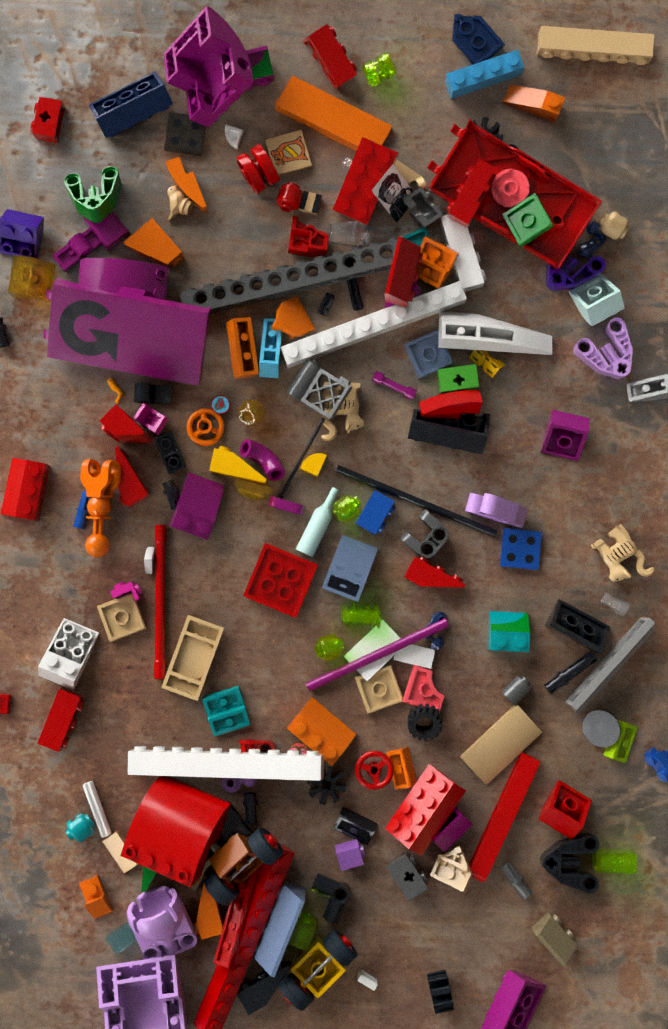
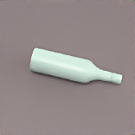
[296,487,339,557]

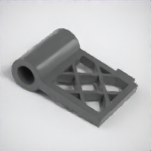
[287,358,352,420]

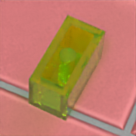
[593,849,637,874]
[289,912,317,951]

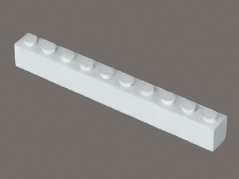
[280,281,467,368]
[128,746,324,781]

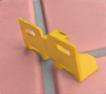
[469,350,506,378]

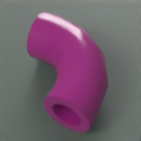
[240,439,285,481]

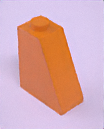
[123,218,184,269]

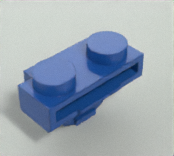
[643,747,668,782]

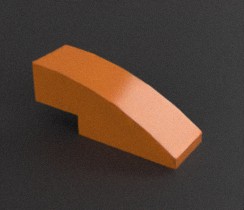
[165,157,208,213]

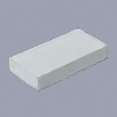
[393,644,435,669]

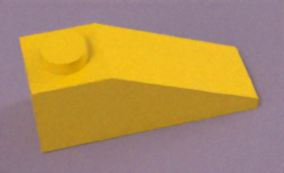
[209,446,267,484]

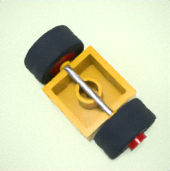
[279,929,358,1011]

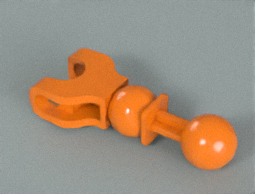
[80,459,121,558]

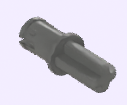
[501,862,532,899]

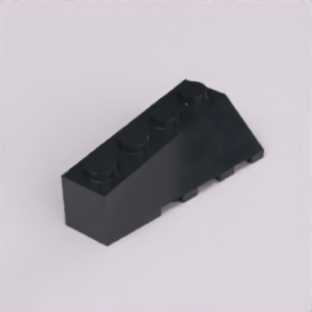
[408,409,490,454]

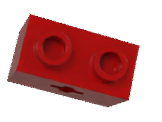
[30,97,65,143]

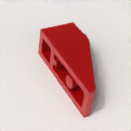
[115,446,150,508]

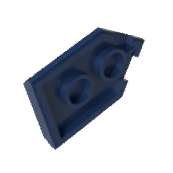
[452,14,505,65]

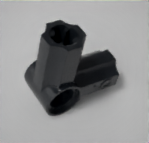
[311,873,351,924]

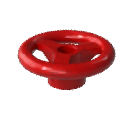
[355,751,394,790]

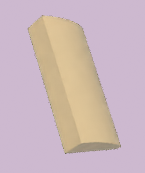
[460,704,542,785]

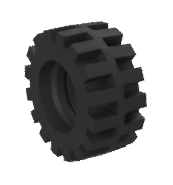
[407,704,443,741]

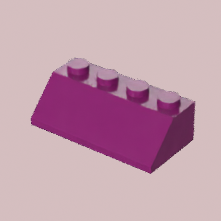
[480,970,546,1029]

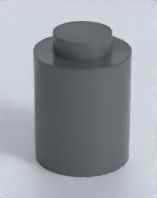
[501,676,531,706]

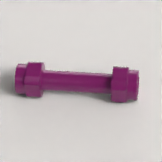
[371,371,417,400]

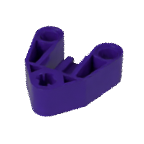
[546,256,606,291]

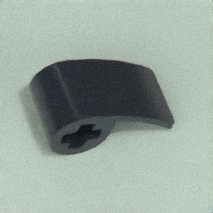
[134,382,172,404]

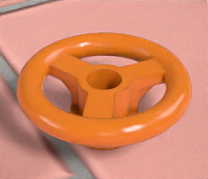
[187,408,225,446]

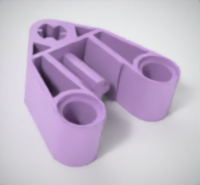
[573,318,633,380]
[465,493,528,528]

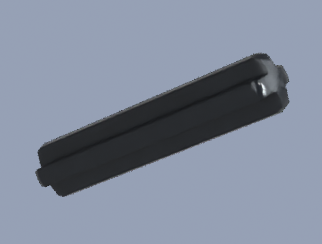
[345,260,363,311]

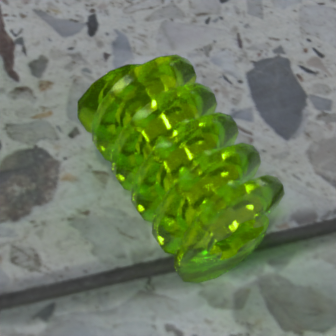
[342,603,381,629]

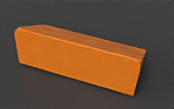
[386,747,417,790]

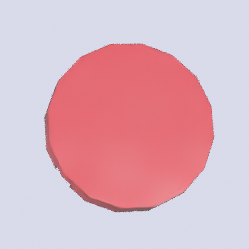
[491,169,530,208]

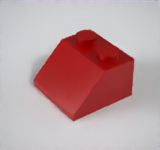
[538,780,592,840]

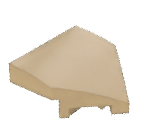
[430,846,473,893]

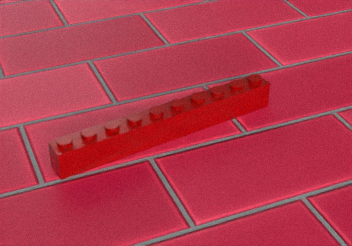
[193,844,295,1029]

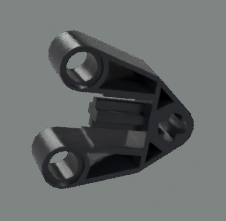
[540,833,600,893]

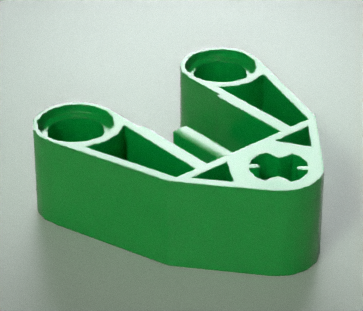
[64,167,122,223]

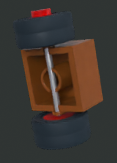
[204,828,283,906]

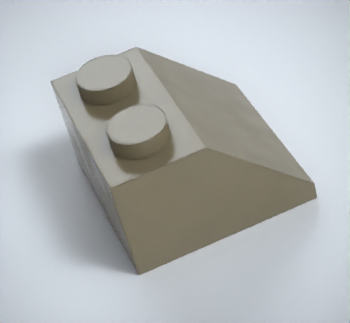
[531,912,577,967]

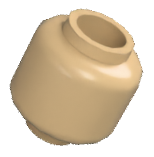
[600,211,630,240]

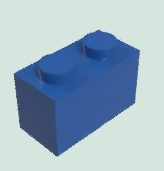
[355,490,395,535]

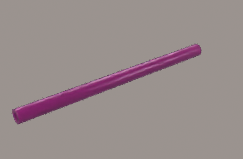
[306,618,449,692]

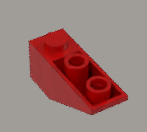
[403,556,466,587]

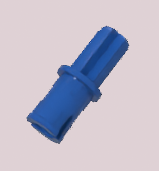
[73,491,91,530]

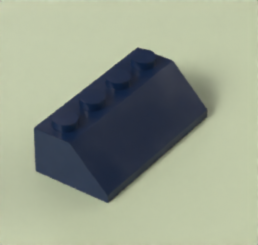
[89,71,173,138]

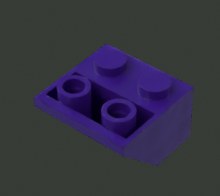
[0,209,44,261]

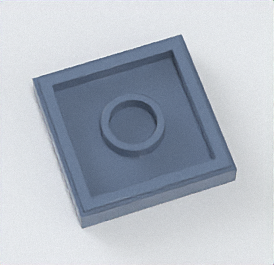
[404,329,454,379]

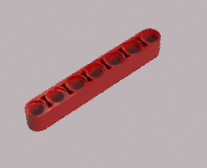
[469,752,540,883]

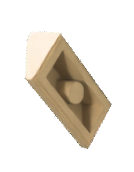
[102,830,138,873]

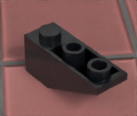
[237,960,291,1015]

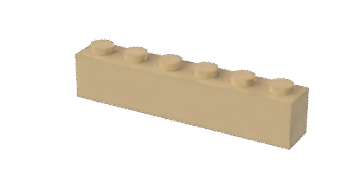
[537,26,654,65]

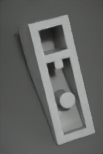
[626,374,668,403]

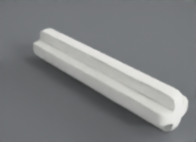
[83,781,112,838]

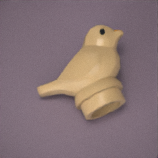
[167,185,194,222]

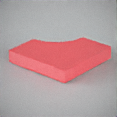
[402,665,445,711]

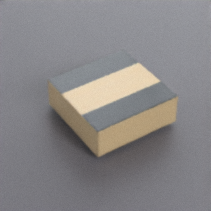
[299,191,322,215]

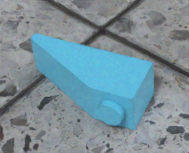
[259,318,282,378]

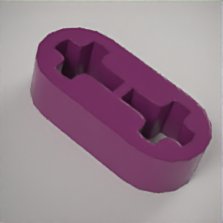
[268,496,305,516]

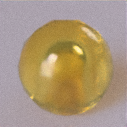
[238,399,265,426]

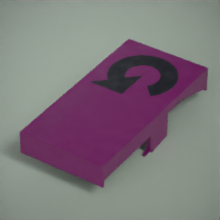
[43,277,211,386]

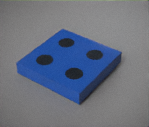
[499,528,542,570]

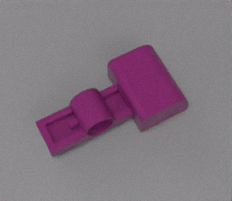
[52,211,131,272]

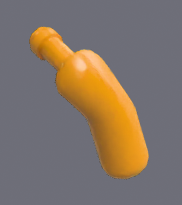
[107,378,124,404]

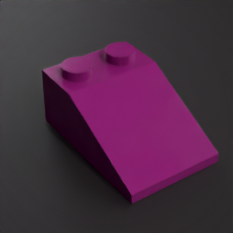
[169,472,225,540]

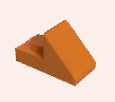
[79,875,113,919]

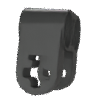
[400,510,449,558]

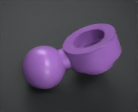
[222,778,257,793]

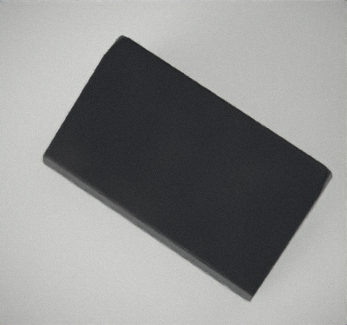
[333,807,377,845]

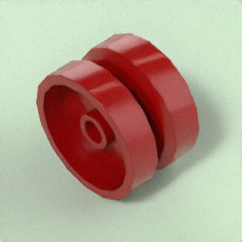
[236,144,280,194]

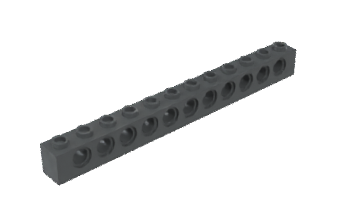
[181,237,398,314]

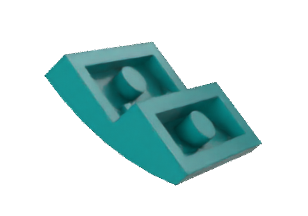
[202,685,251,737]

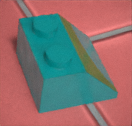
[488,611,530,652]

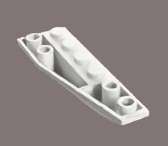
[438,311,552,355]

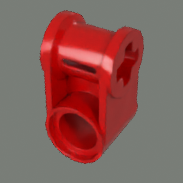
[239,739,276,753]

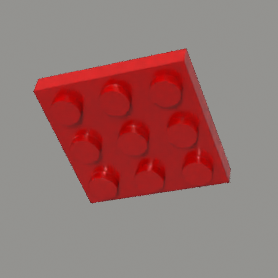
[243,543,318,618]

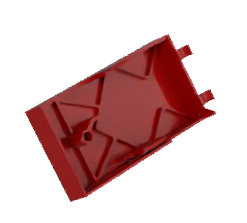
[427,119,602,270]

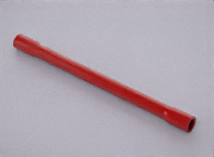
[154,525,166,679]

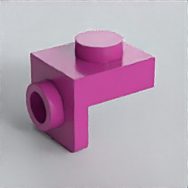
[134,403,169,435]
[110,581,143,601]

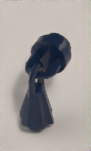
[579,220,606,258]
[425,611,447,651]

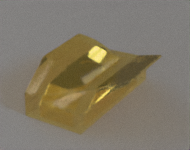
[234,478,273,502]

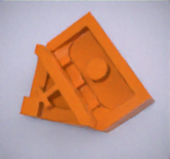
[272,296,315,339]

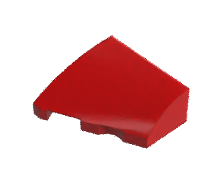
[288,215,329,258]

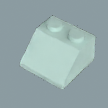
[569,274,625,326]

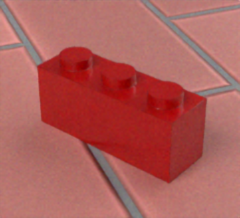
[37,688,85,752]

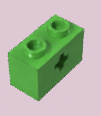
[437,364,479,394]

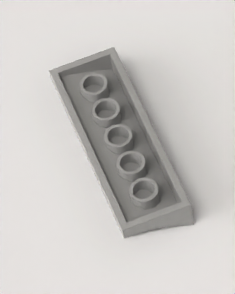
[564,617,655,715]

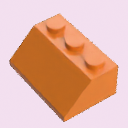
[287,697,356,766]

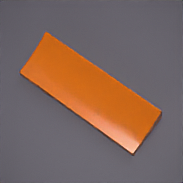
[275,75,393,151]

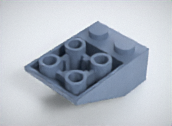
[322,535,378,602]

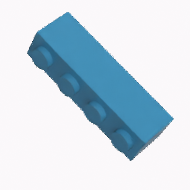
[445,50,524,99]

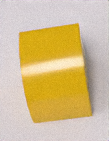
[300,453,327,477]

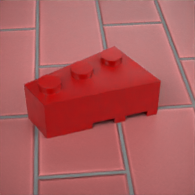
[302,24,357,88]
[446,159,499,228]

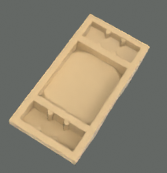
[161,615,224,701]

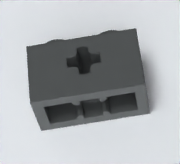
[386,852,429,901]

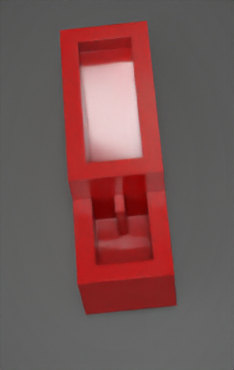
[419,390,483,419]

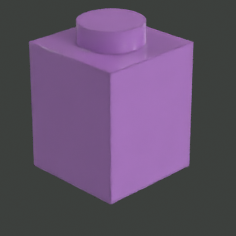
[335,839,366,871]

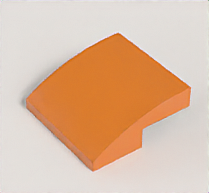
[416,236,459,289]

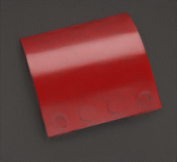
[120,776,231,887]

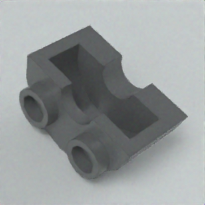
[403,187,445,229]

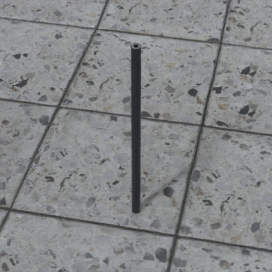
[335,465,497,537]

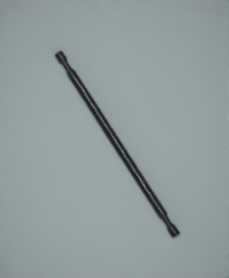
[279,417,325,499]

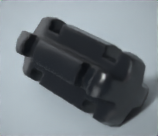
[318,292,335,316]

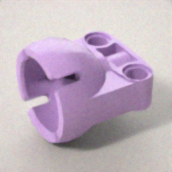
[127,886,197,960]

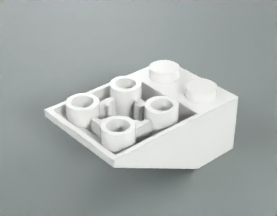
[38,618,99,690]

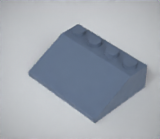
[254,880,306,977]

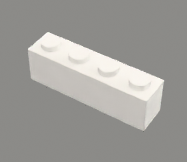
[439,215,486,292]

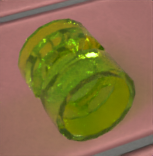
[362,52,397,87]

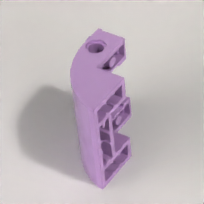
[96,955,188,1029]

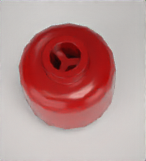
[276,182,303,212]

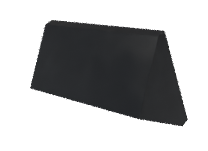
[545,599,610,653]

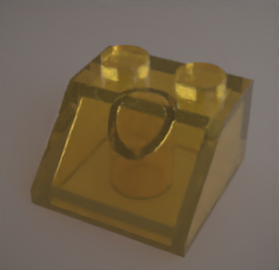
[8,255,56,302]

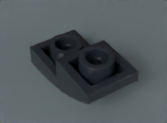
[153,431,186,474]

